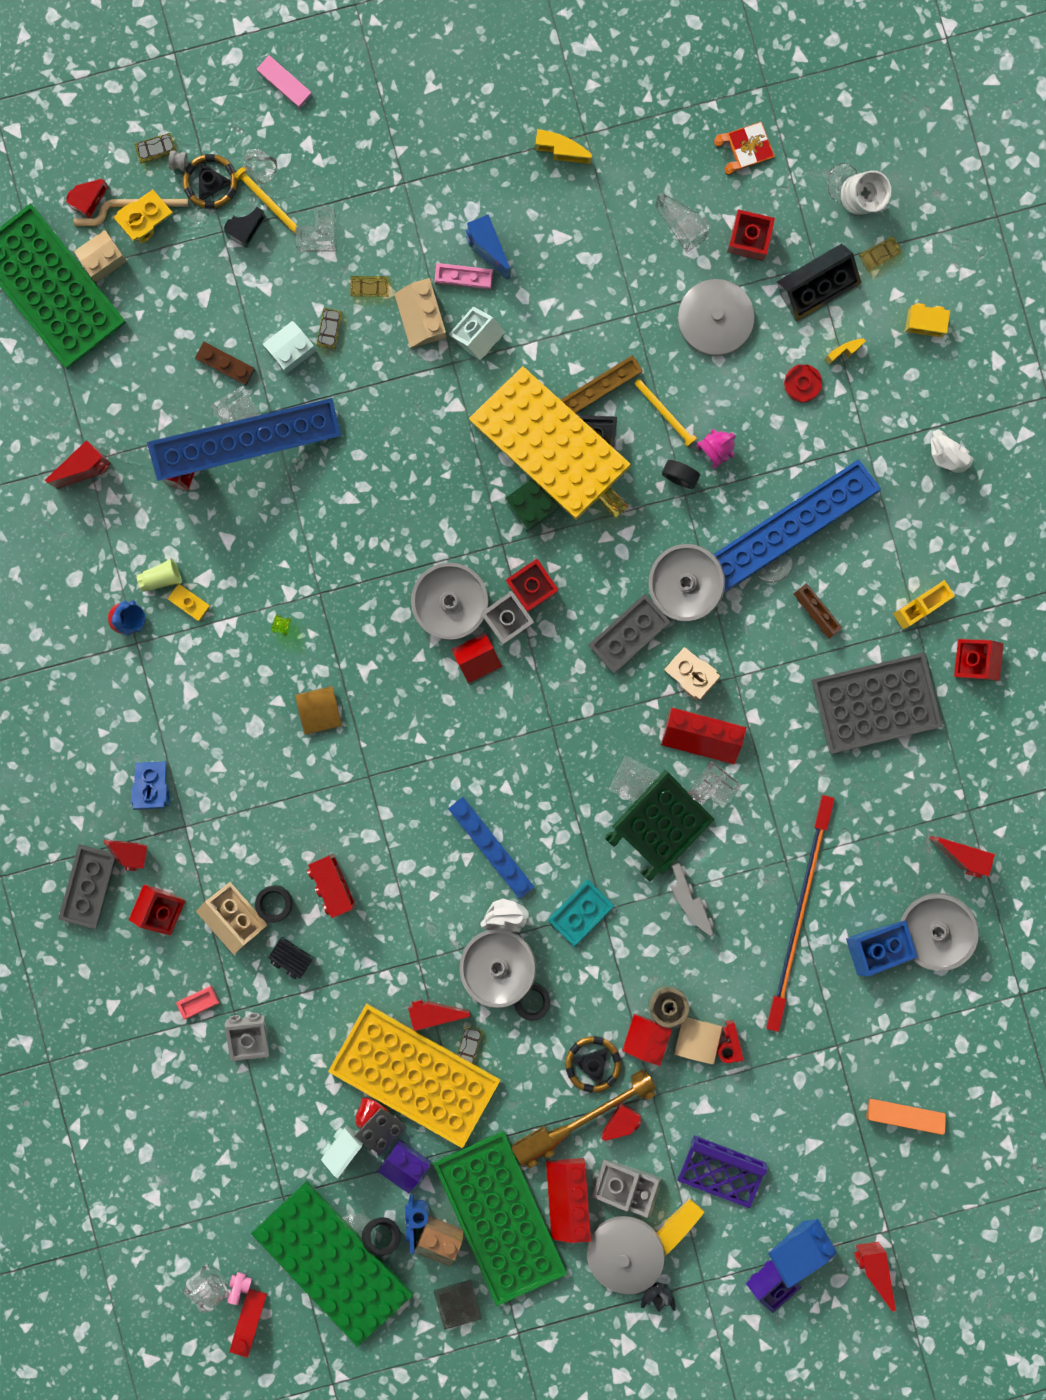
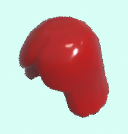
[355,1098,389,1130]

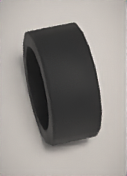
[662,460,700,489]
[255,885,293,923]
[514,983,550,1021]
[362,1217,401,1256]

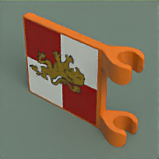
[714,122,775,175]

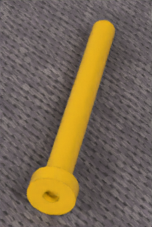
[234,167,300,233]
[635,379,697,447]

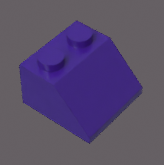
[377,1139,431,1194]
[746,1260,802,1313]

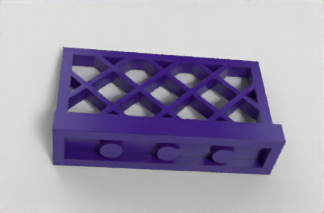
[677,1135,767,1208]

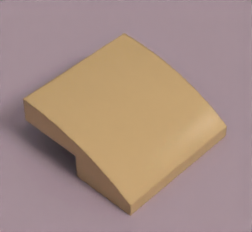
[674,1017,723,1064]

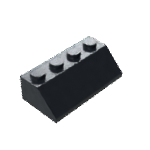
[777,243,862,321]

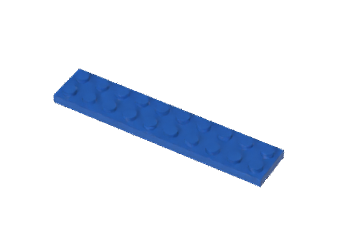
[147,398,341,481]
[714,459,881,593]

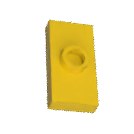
[168,584,210,622]

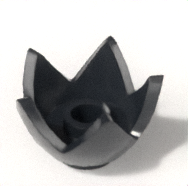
[641,1283,676,1312]

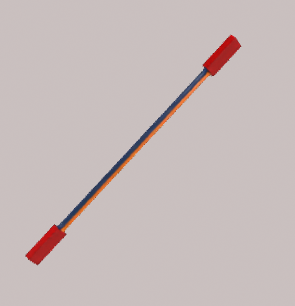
[766,795,835,1032]

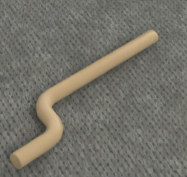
[74,199,189,226]

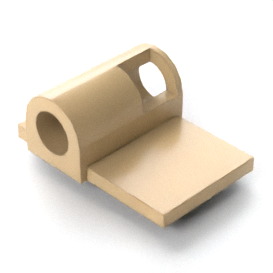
[664,647,721,701]

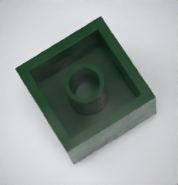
[505,479,558,532]

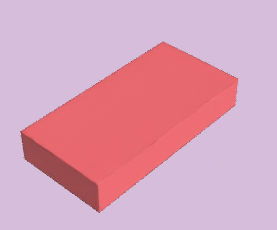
[176,985,220,1020]

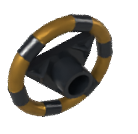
[183,154,238,209]
[565,1036,621,1093]

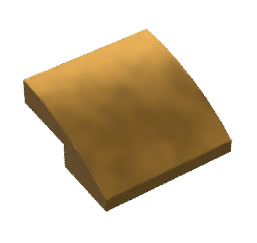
[295,686,342,735]

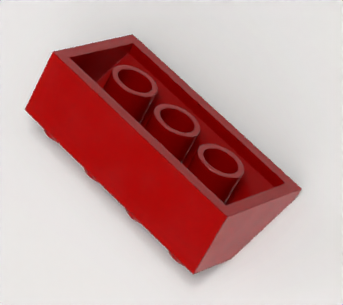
[661,708,747,765]
[546,1158,591,1243]

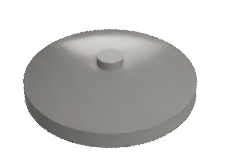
[678,279,754,356]
[649,544,725,621]
[411,562,488,640]
[901,893,979,971]
[460,929,536,1008]
[587,1216,665,1294]

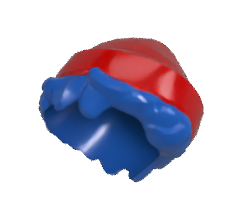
[108,600,145,636]

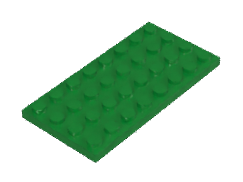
[0,203,127,369]
[433,1130,567,1306]
[251,1180,414,1347]

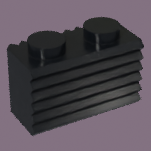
[268,937,315,979]

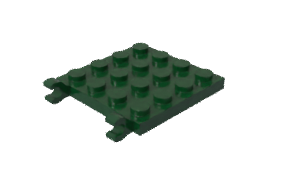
[604,770,715,882]

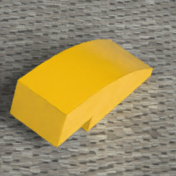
[535,129,592,164]
[893,580,955,629]
[656,1199,704,1256]

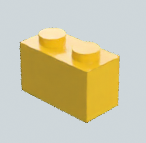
[905,303,950,338]

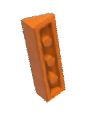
[866,1098,946,1135]

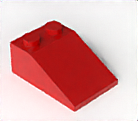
[45,440,111,489]
[929,836,995,879]
[854,1241,896,1311]

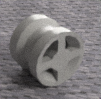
[169,150,188,172]

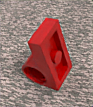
[717,1020,744,1063]

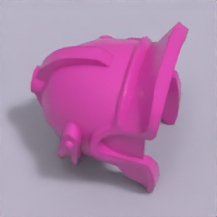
[696,429,736,470]

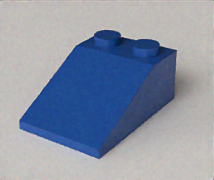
[465,214,510,279]
[846,920,917,977]
[768,1219,837,1288]

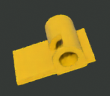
[113,190,172,244]

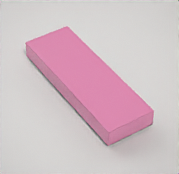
[257,55,312,109]
[434,263,493,290]

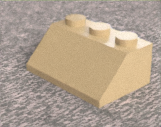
[394,278,447,349]
[196,882,268,955]

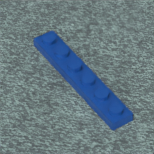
[448,797,534,899]

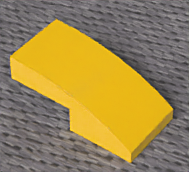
[824,338,866,365]

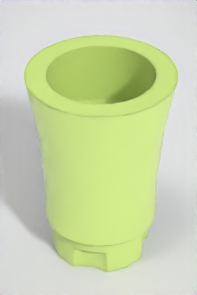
[137,558,182,592]

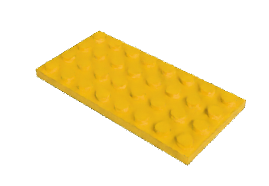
[469,366,631,520]
[328,1003,501,1148]

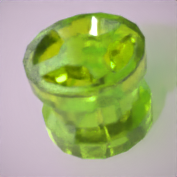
[271,614,292,636]

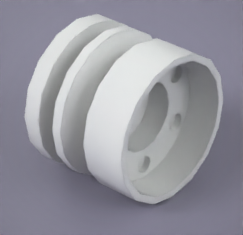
[841,171,891,215]

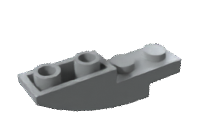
[670,863,714,935]

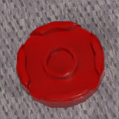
[784,364,822,403]

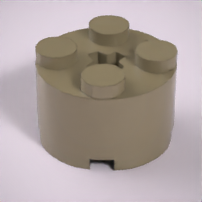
[649,986,689,1028]

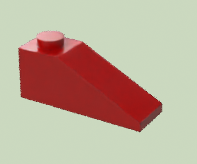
[408,999,470,1031]
[229,1289,267,1358]

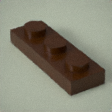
[195,342,255,386]
[794,583,842,639]

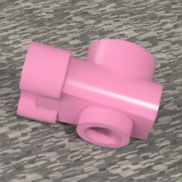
[227,1272,252,1305]

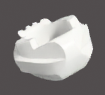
[931,429,973,473]
[480,899,529,933]

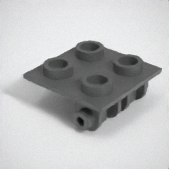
[354,1108,407,1155]

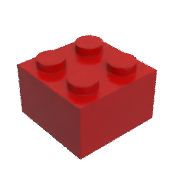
[727,209,775,261]
[505,559,559,613]

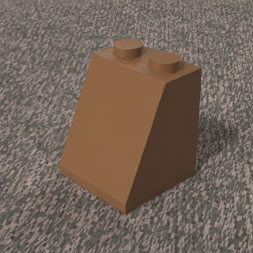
[414,1216,464,1267]

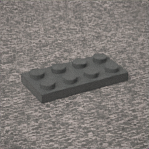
[588,594,670,674]
[58,844,116,929]

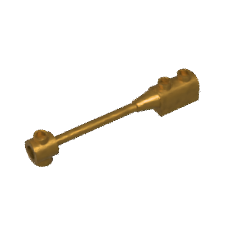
[511,1069,657,1168]

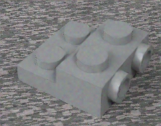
[225,1013,270,1061]

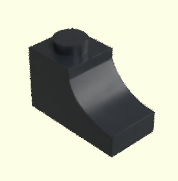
[224,207,266,248]

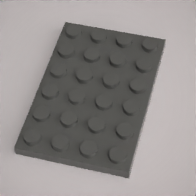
[811,652,943,754]

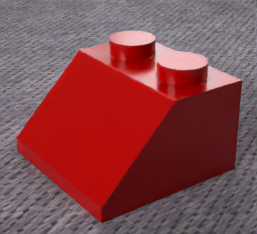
[954,639,1004,681]
[128,884,186,936]
[622,1014,672,1066]

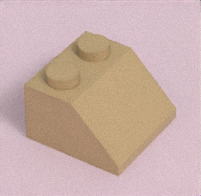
[74,230,127,283]

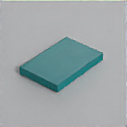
[547,879,615,947]

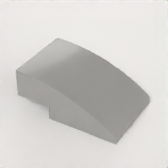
[592,1160,662,1218]

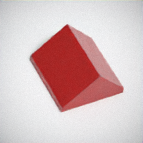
[451,633,502,683]

